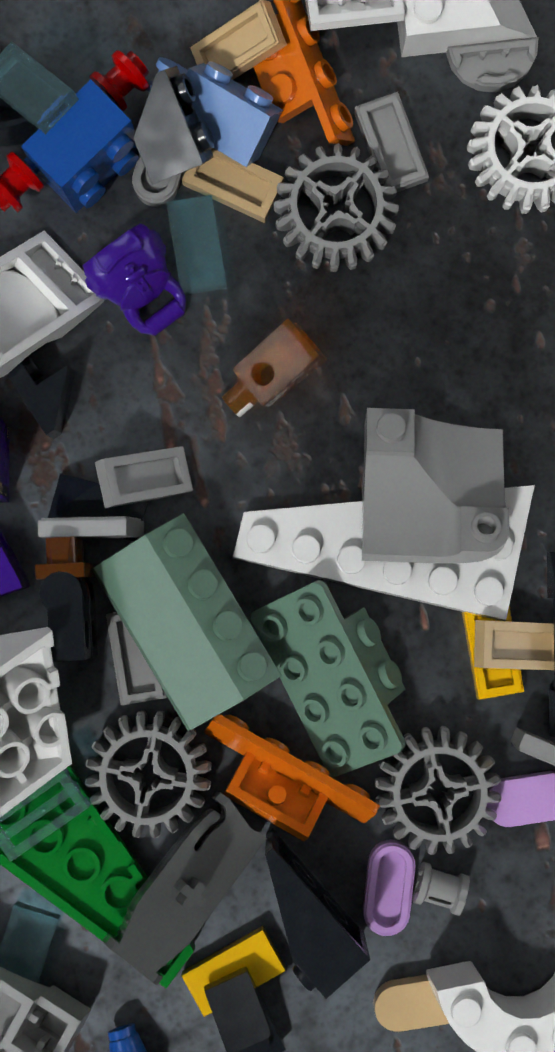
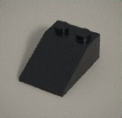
[265,828,370,999]

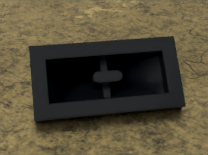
[48,474,149,542]

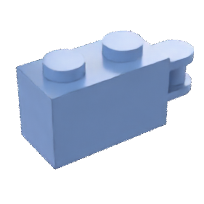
[146,57,283,167]

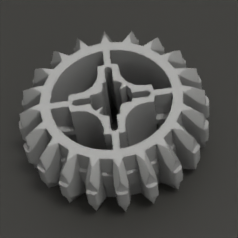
[274,143,399,272]
[85,710,212,838]
[374,726,502,855]

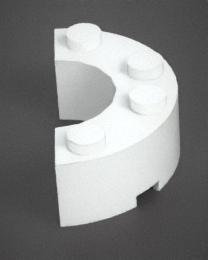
[426,961,555,1052]

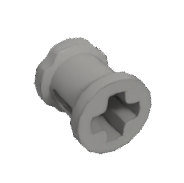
[412,862,470,916]

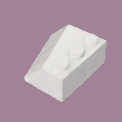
[397,0,537,57]
[0,627,72,817]

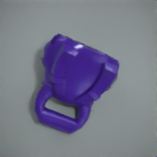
[83,223,187,336]

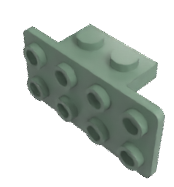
[251,580,406,777]

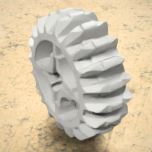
[467,84,555,214]

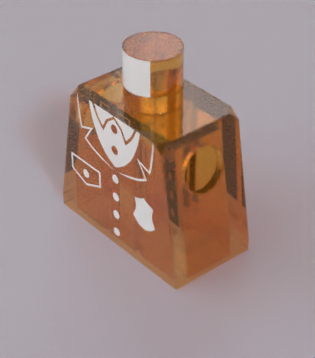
[222,319,327,417]

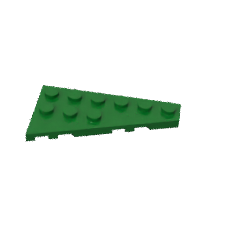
[0,765,195,989]

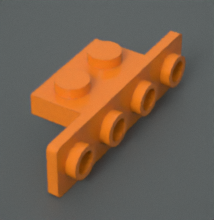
[253,0,355,146]
[205,714,380,841]

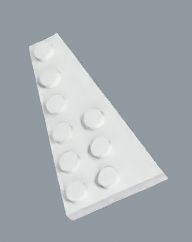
[233,485,535,621]

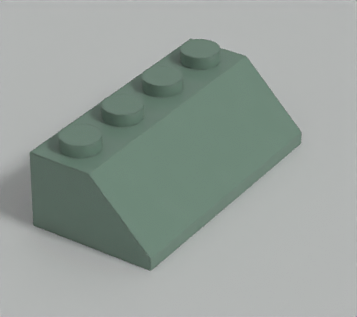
[91,513,281,731]

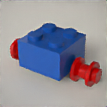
[0,50,149,213]

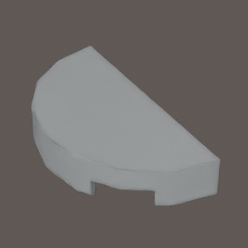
[446,37,539,93]

